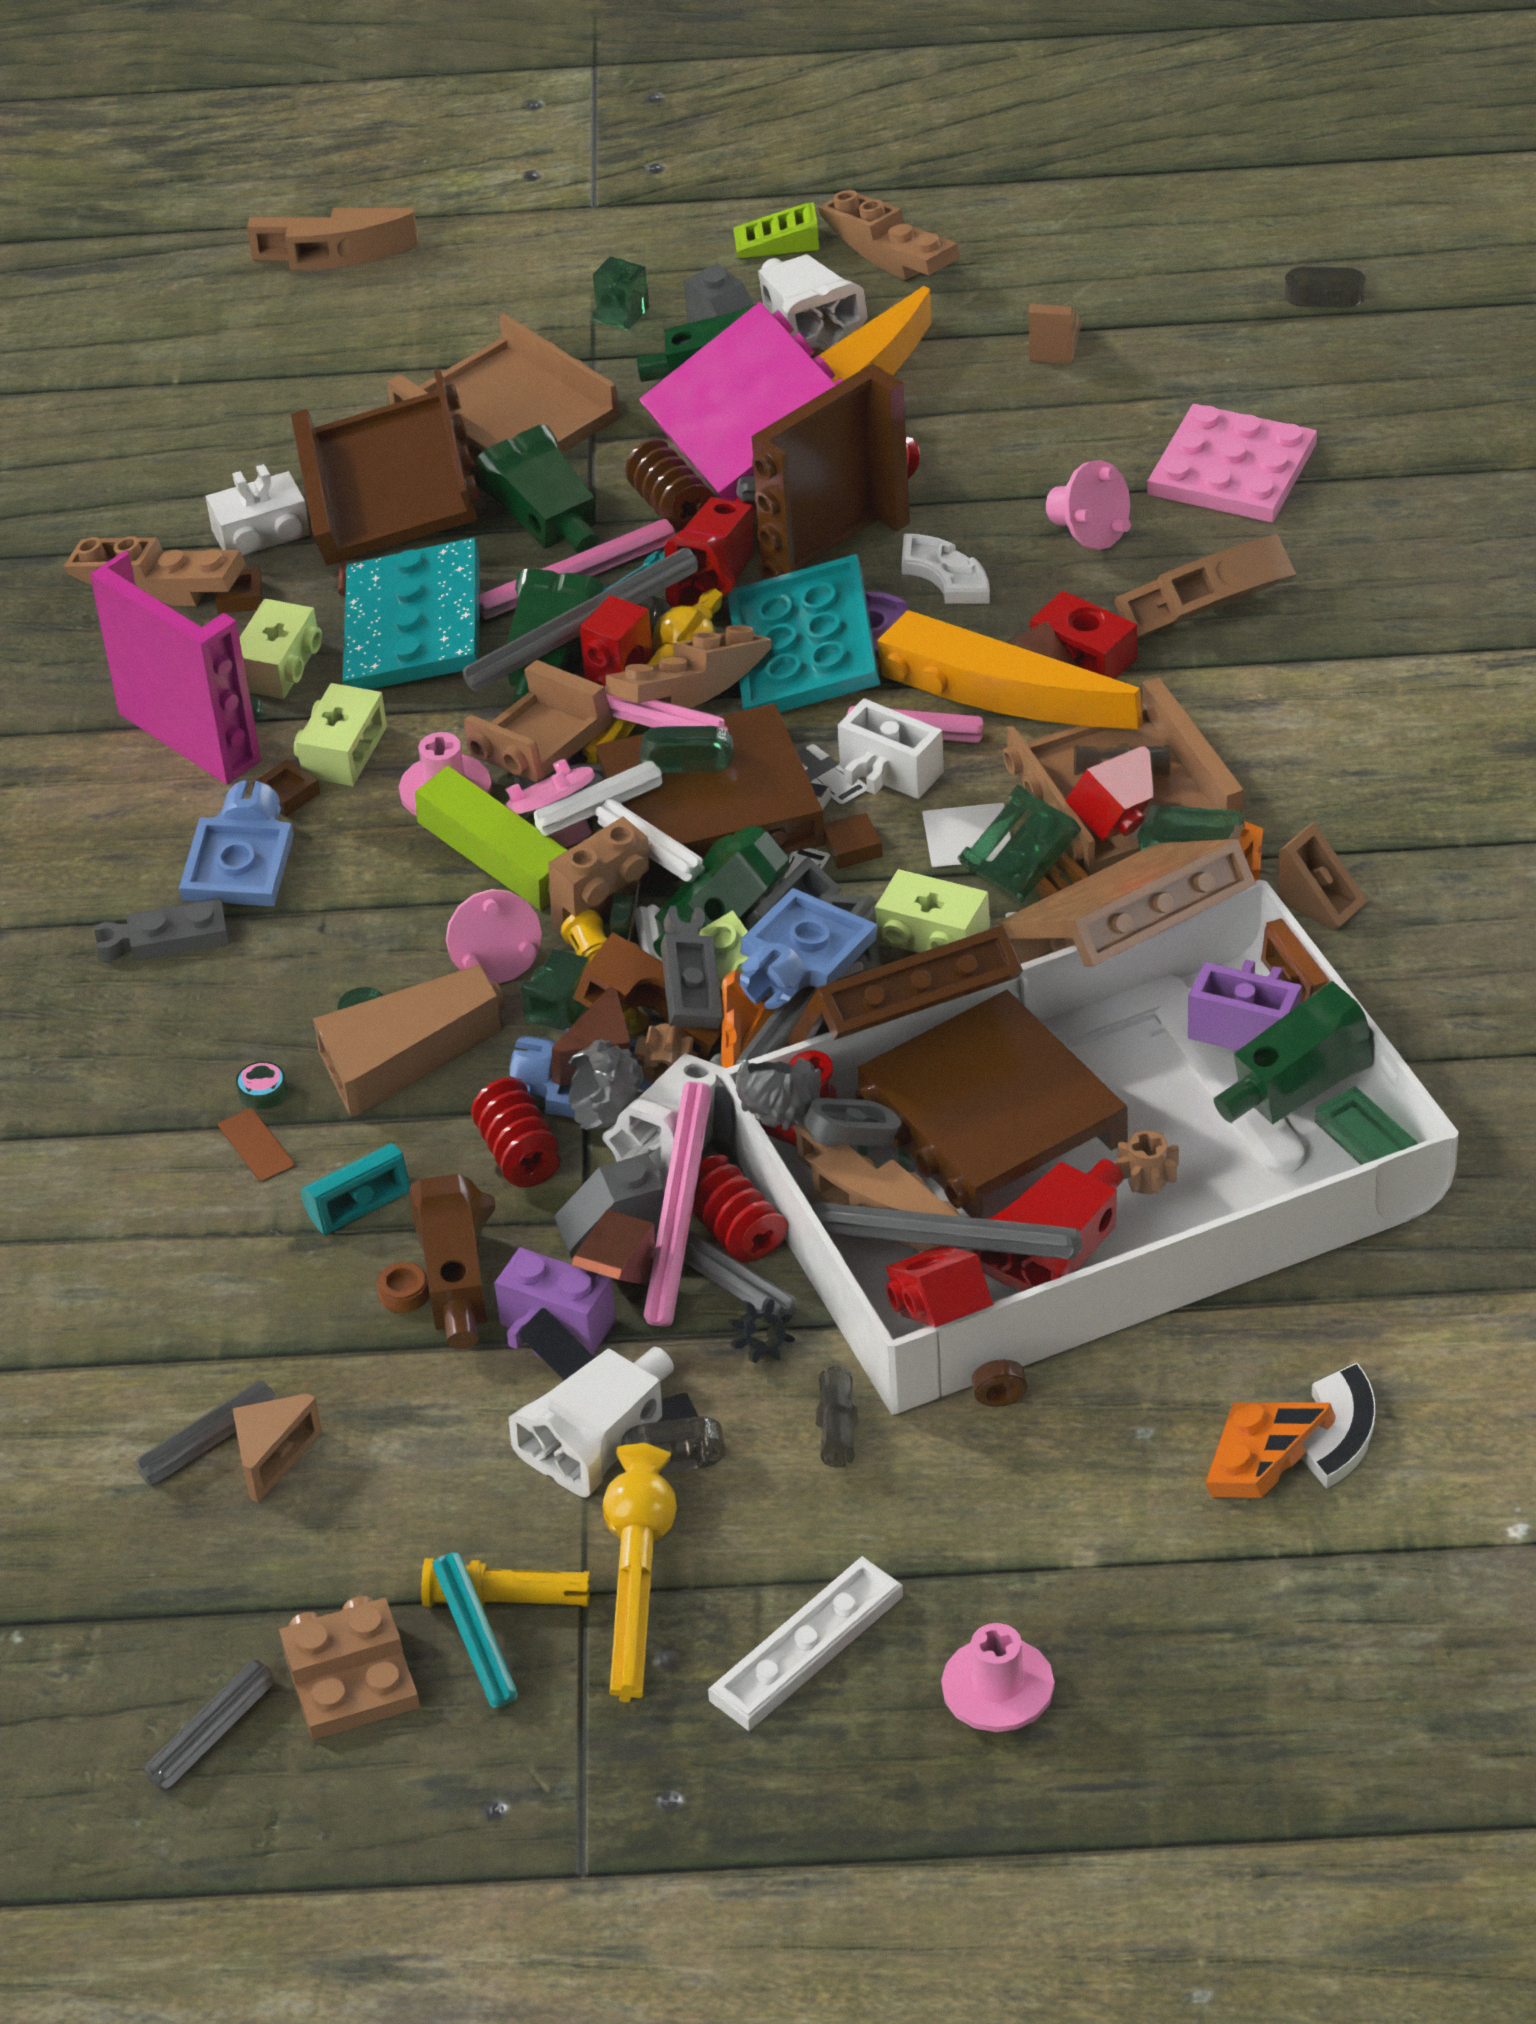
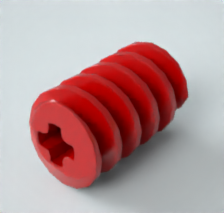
[471,1077,560,1188]
[692,1154,788,1263]

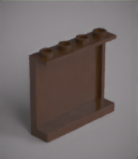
[751,363,910,580]
[291,369,481,565]
[595,703,825,889]
[783,925,1023,1048]
[855,989,1128,1219]

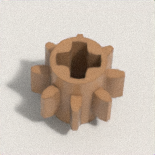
[633,1023,698,1083]
[1116,1130,1179,1194]

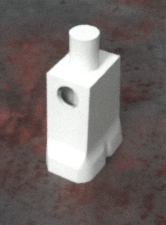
[758,254,868,351]
[602,1053,725,1194]
[508,1347,674,1497]

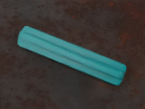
[433,1552,518,1708]

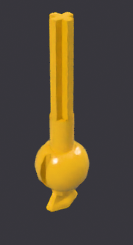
[582,588,722,764]
[602,1443,677,1702]

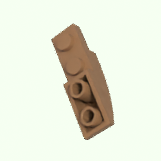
[818,190,960,281]
[247,208,418,270]
[1114,534,1296,640]
[63,536,246,606]
[606,625,772,709]
[795,1117,962,1252]

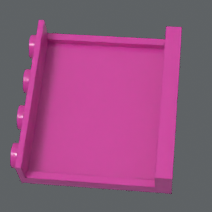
[639,302,842,501]
[90,551,261,785]

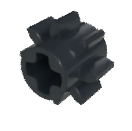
[728,1298,795,1363]

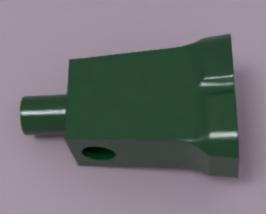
[637,302,763,383]
[475,424,599,554]
[507,568,605,703]
[653,826,789,958]
[1213,981,1372,1125]

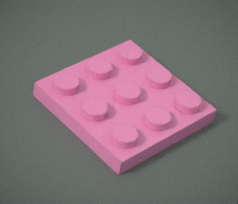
[1147,403,1317,523]

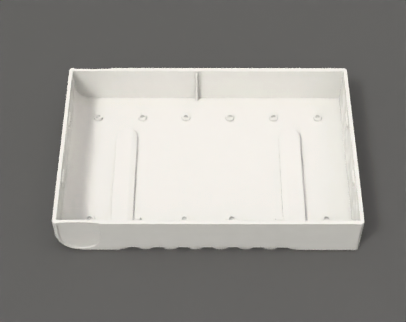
[721,879,1459,1415]

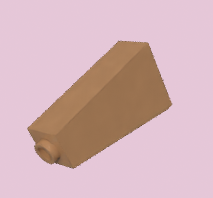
[313,965,505,1117]

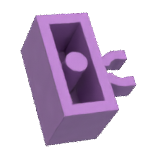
[1188,960,1302,1051]
[494,1247,616,1357]

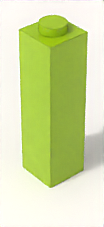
[415,765,568,911]

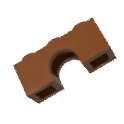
[573,932,722,1062]

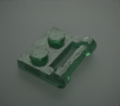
[957,785,1082,903]

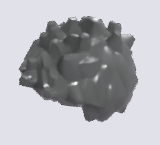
[568,1038,646,1131]
[736,1057,821,1130]

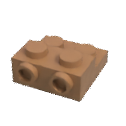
[548,816,649,938]
[279,1596,420,1741]

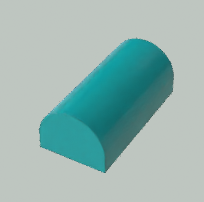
[300,1143,410,1236]

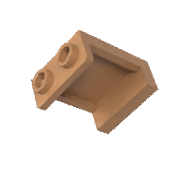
[463,660,612,783]

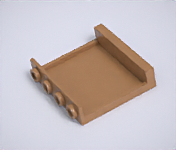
[387,313,619,471]
[1003,677,1244,876]
[997,839,1256,967]

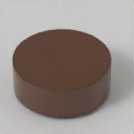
[971,1359,1027,1407]

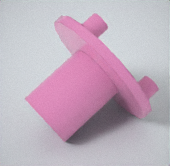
[1046,460,1131,550]
[398,732,492,816]
[505,759,595,848]
[446,889,542,984]
[941,1623,1054,1732]

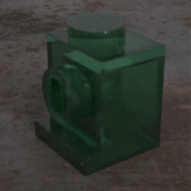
[592,256,650,331]
[520,949,589,1031]

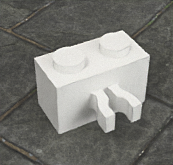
[206,464,311,556]
[838,698,944,799]

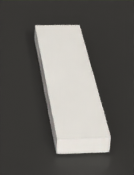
[708,1556,903,1731]

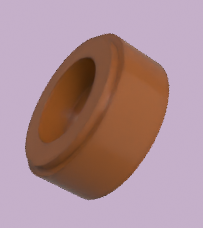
[376,1262,430,1313]

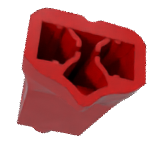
[665,497,756,616]
[972,1159,1123,1292]

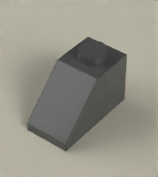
[684,264,754,323]
[555,1153,664,1258]

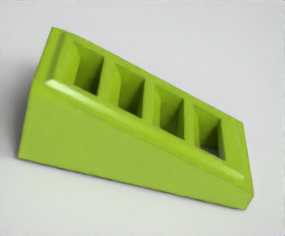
[733,202,819,259]

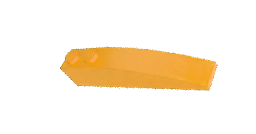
[813,286,932,383]
[877,610,1143,729]

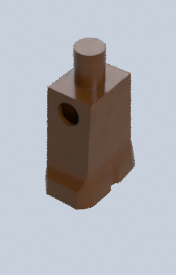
[409,1174,496,1349]

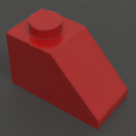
[1065,745,1153,842]

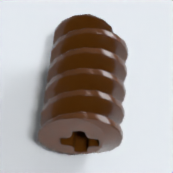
[625,440,714,529]

